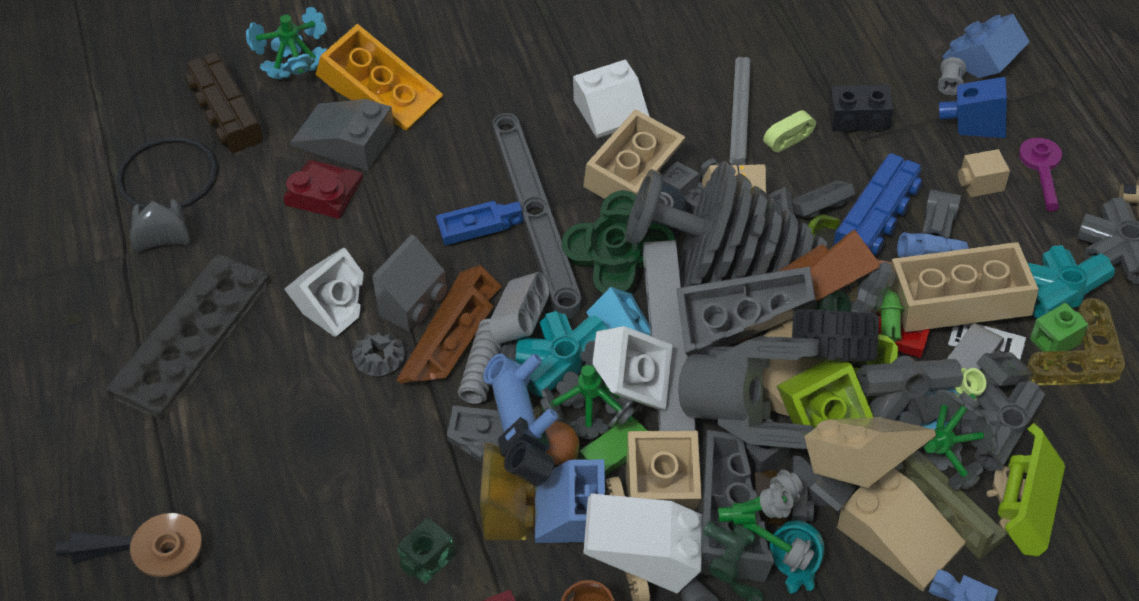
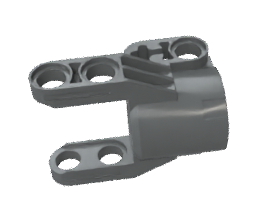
[678,336,819,449]

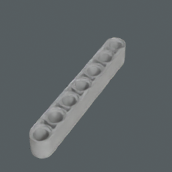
[643,240,695,431]

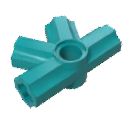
[1027,245,1115,318]
[515,311,608,399]

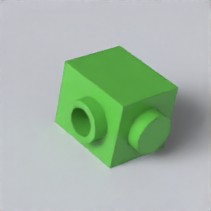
[1030,303,1088,361]

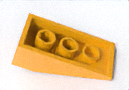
[316,24,443,131]

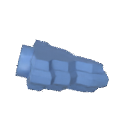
[897,232,969,258]

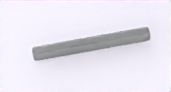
[730,56,751,165]

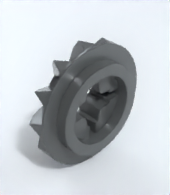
[352,330,405,376]

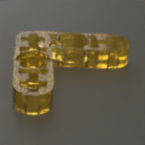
[1027,298,1125,385]

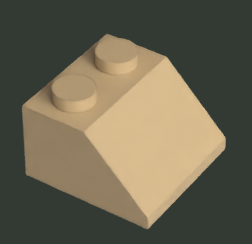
[626,431,702,510]

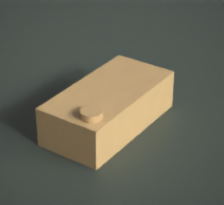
[890,242,1038,332]

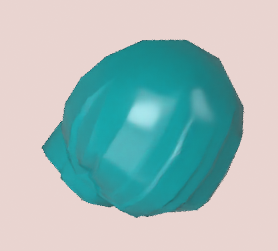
[770,520,824,594]

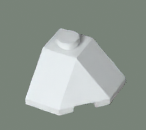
[285,248,363,337]

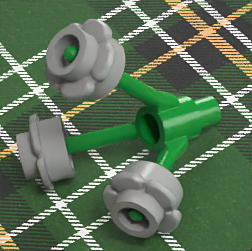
[718,469,814,572]

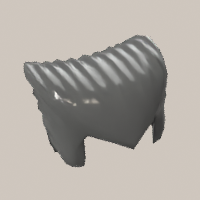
[130,199,191,253]

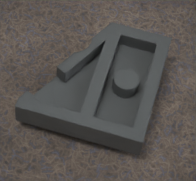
[447,405,510,478]

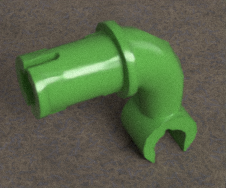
[878,289,904,342]

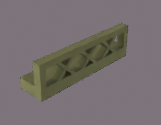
[894,450,1007,560]

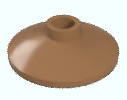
[130,513,202,577]

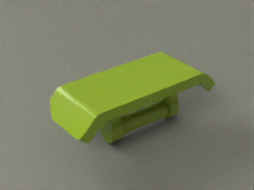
[998,423,1065,557]

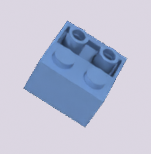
[942,14,1030,78]
[535,459,605,543]

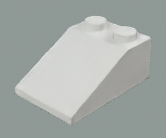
[583,493,702,593]

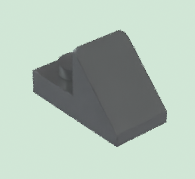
[791,456,831,522]

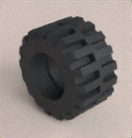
[792,309,879,361]

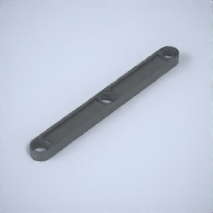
[493,113,581,318]

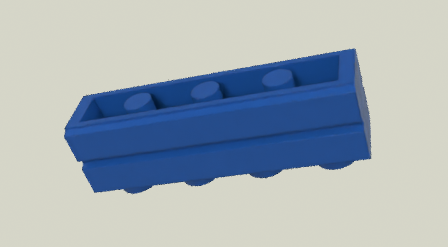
[833,153,923,256]

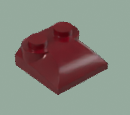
[283,160,363,219]

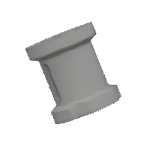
[938,57,966,96]

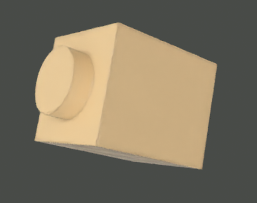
[958,149,1010,197]

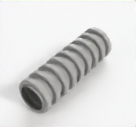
[458,319,503,404]

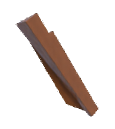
[736,230,880,343]
[396,265,501,384]

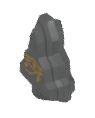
[837,262,896,314]

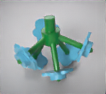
[246,7,327,79]

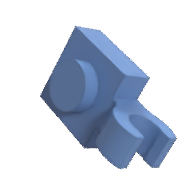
[928,569,998,601]

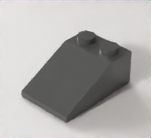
[290,99,395,170]

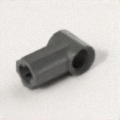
[922,189,961,239]

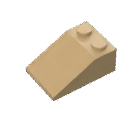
[804,417,936,488]
[837,468,966,591]

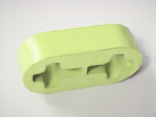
[763,110,816,152]

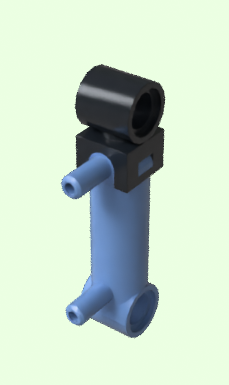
[483,353,558,487]

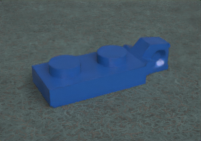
[436,201,523,246]

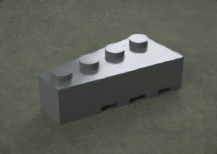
[676,266,817,357]
[697,430,774,582]

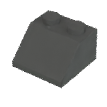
[372,234,447,332]

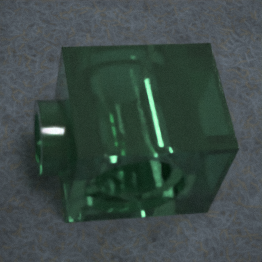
[397,517,455,583]

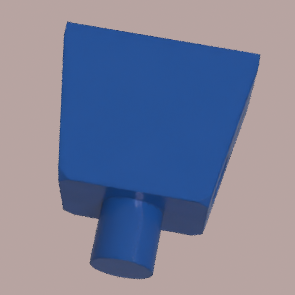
[939,77,1007,138]

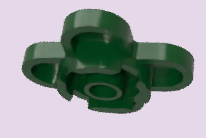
[561,190,677,295]

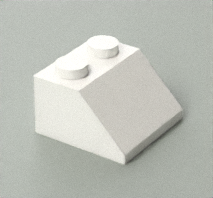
[573,59,649,138]
[593,326,672,410]

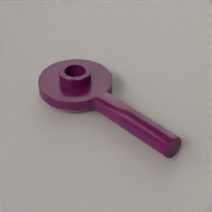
[1019,138,1062,212]

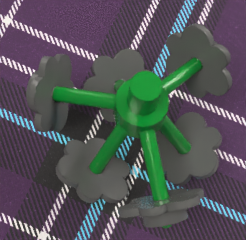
[540,341,636,439]
[898,389,997,490]

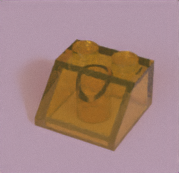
[480,443,535,540]

